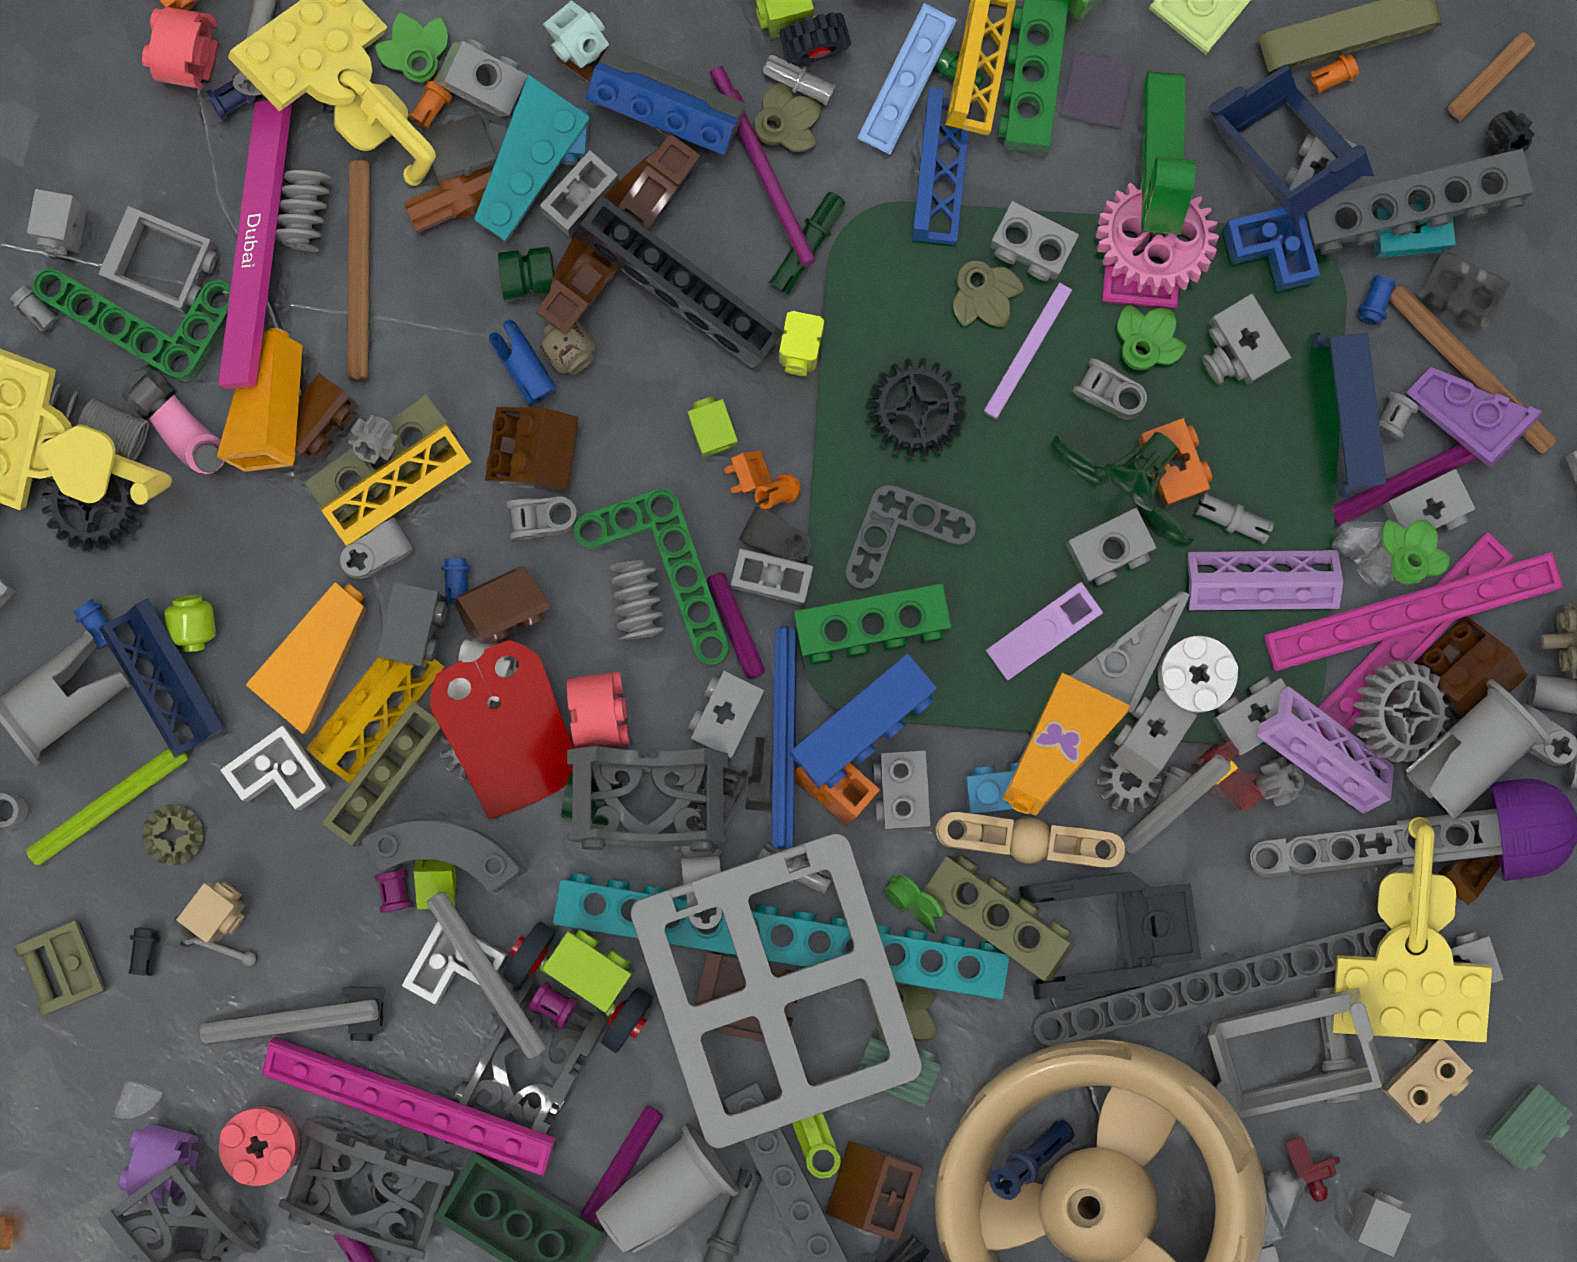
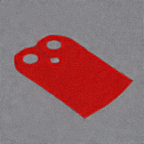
[430,640,574,819]

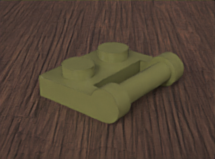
[14,920,106,1017]

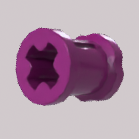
[374,870,414,913]
[529,980,579,1029]

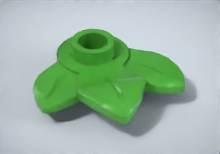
[375,13,448,83]
[1117,304,1187,370]
[1381,519,1450,585]
[884,875,944,934]

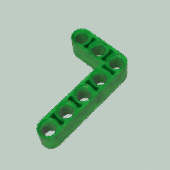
[1141,71,1196,235]
[33,269,231,383]
[574,489,729,667]

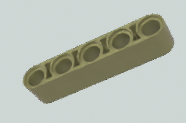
[1258,0,1443,74]

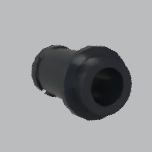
[128,928,160,976]

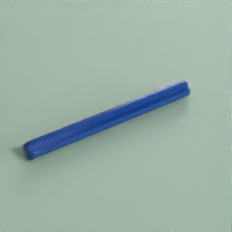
[772,626,797,850]

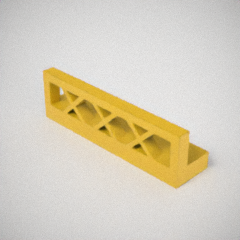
[945,0,1016,136]
[320,424,471,547]
[306,657,445,784]

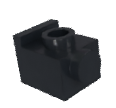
[342,986,385,1041]

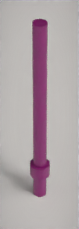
[710,66,816,267]

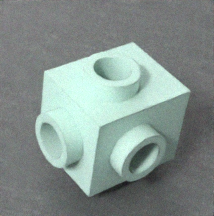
[543,0,609,68]

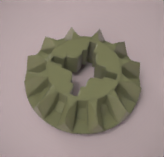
[142,805,203,865]

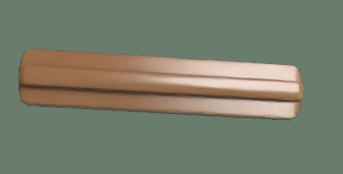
[1447,32,1535,121]

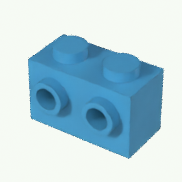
[964,763,1018,814]

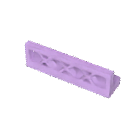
[983,282,1072,420]
[1187,550,1343,610]
[1257,686,1394,814]

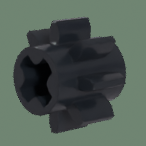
[1486,110,1535,154]

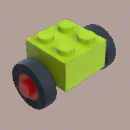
[503,921,654,1053]

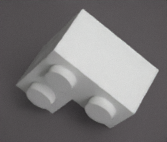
[221,725,332,810]
[402,922,509,1004]

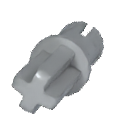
[763,55,837,106]

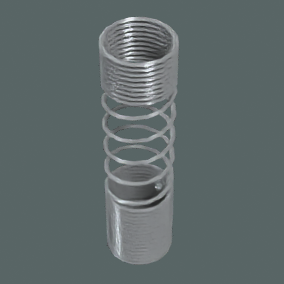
[49,383,149,461]

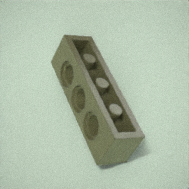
[304,394,456,522]
[321,701,443,847]
[923,854,1077,981]

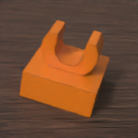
[724,450,773,493]

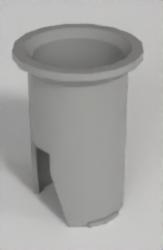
[0,631,130,767]
[1406,679,1552,820]
[595,1123,739,1253]

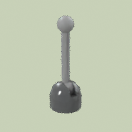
[165,916,256,966]

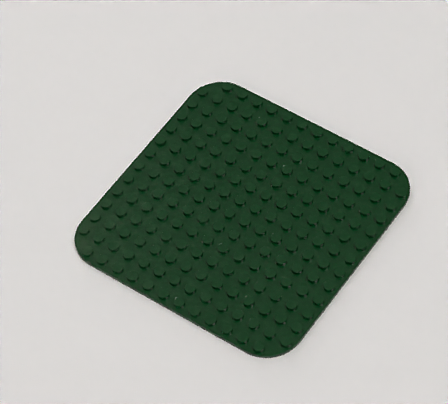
[802,202,1347,746]

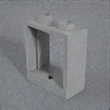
[98,206,218,314]

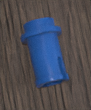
[1358,275,1396,325]
[441,559,471,604]
[74,599,119,649]

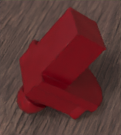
[1283,1136,1341,1202]

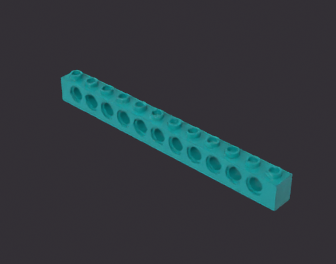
[553,873,1010,1000]

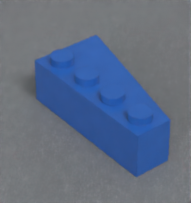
[789,653,937,789]

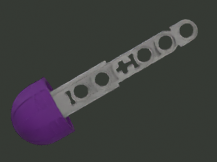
[1250,779,1577,881]

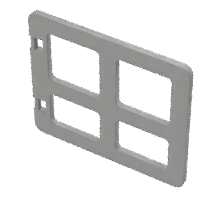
[631,833,922,1148]

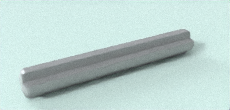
[1122,755,1231,854]

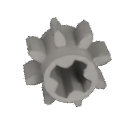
[348,415,398,463]
[1256,757,1304,807]

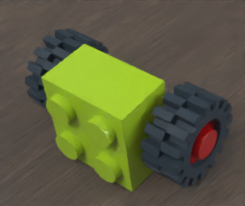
[755,0,851,65]

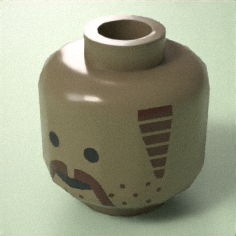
[540,321,596,375]

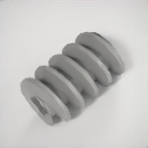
[275,170,332,252]
[609,560,665,641]

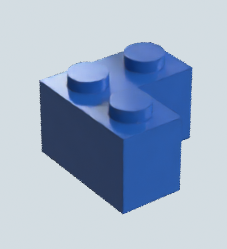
[1223,207,1320,292]

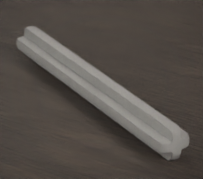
[427,892,545,1059]
[199,1000,379,1044]

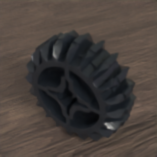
[866,358,967,459]
[42,473,144,553]

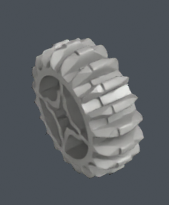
[1352,661,1452,763]

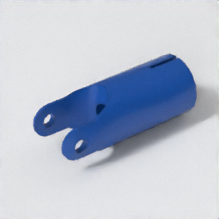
[489,320,558,406]

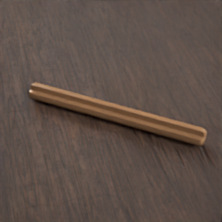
[347,160,370,381]
[1389,284,1557,454]

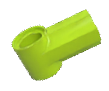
[792,1112,842,1179]

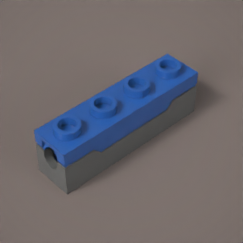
[586,48,746,155]

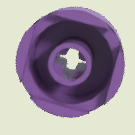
[119,1124,199,1208]

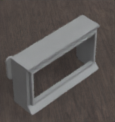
[1208,988,1385,1119]

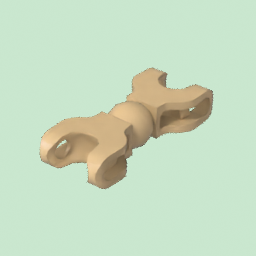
[935,812,1125,868]

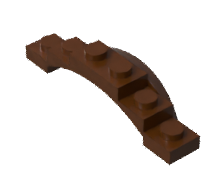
[536,133,700,335]

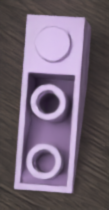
[985,582,1103,681]

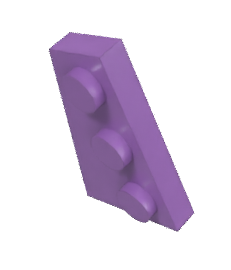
[1405,367,1542,468]

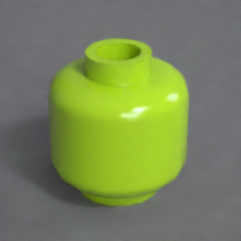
[164,595,216,652]

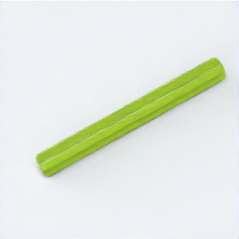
[26,748,188,865]

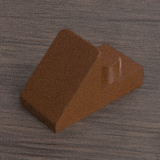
[1437,834,1500,905]

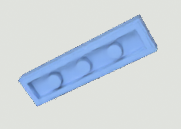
[857,3,958,155]

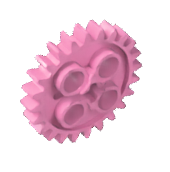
[1096,183,1219,295]

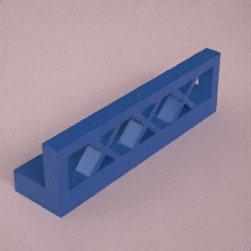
[912,87,972,245]

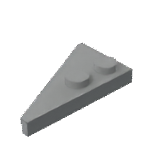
[1071,591,1190,714]

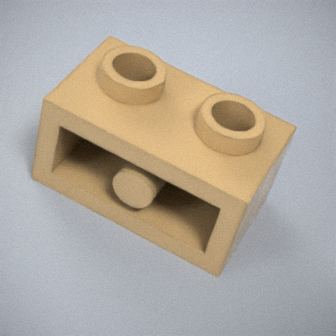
[176,882,246,943]
[1381,1039,1473,1124]

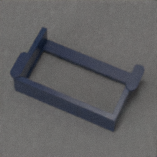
[1209,65,1374,223]
[1311,332,1387,497]

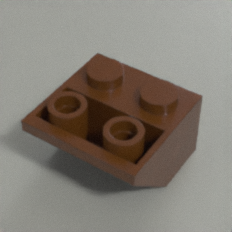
[295,373,358,464]
[485,407,578,490]
[452,567,551,644]
[1415,616,1528,718]
[825,1141,923,1242]

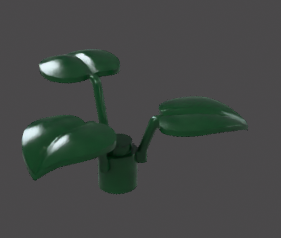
[1052,432,1194,544]

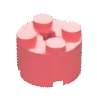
[142,7,218,89]
[567,671,630,749]
[219,1106,301,1186]

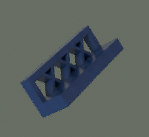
[99,598,224,758]

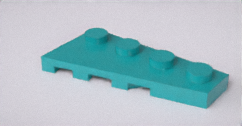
[474,74,591,242]

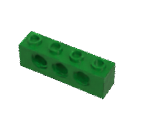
[998,0,1069,154]
[794,583,951,663]

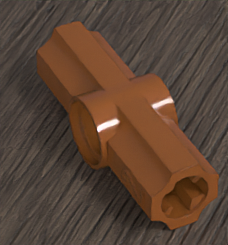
[403,165,494,233]

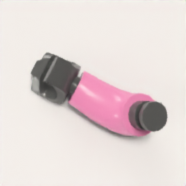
[121,364,225,474]

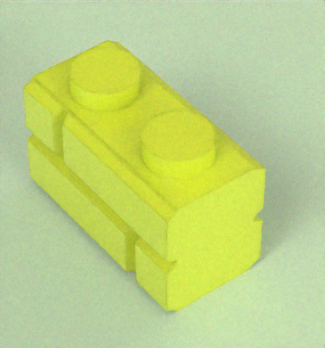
[779,311,824,376]

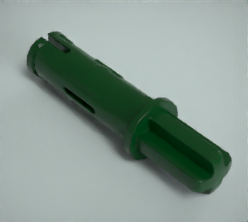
[768,192,845,296]

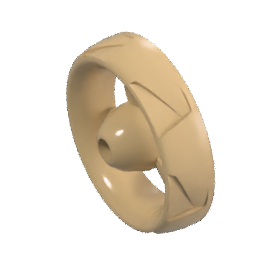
[934,1039,1267,1262]

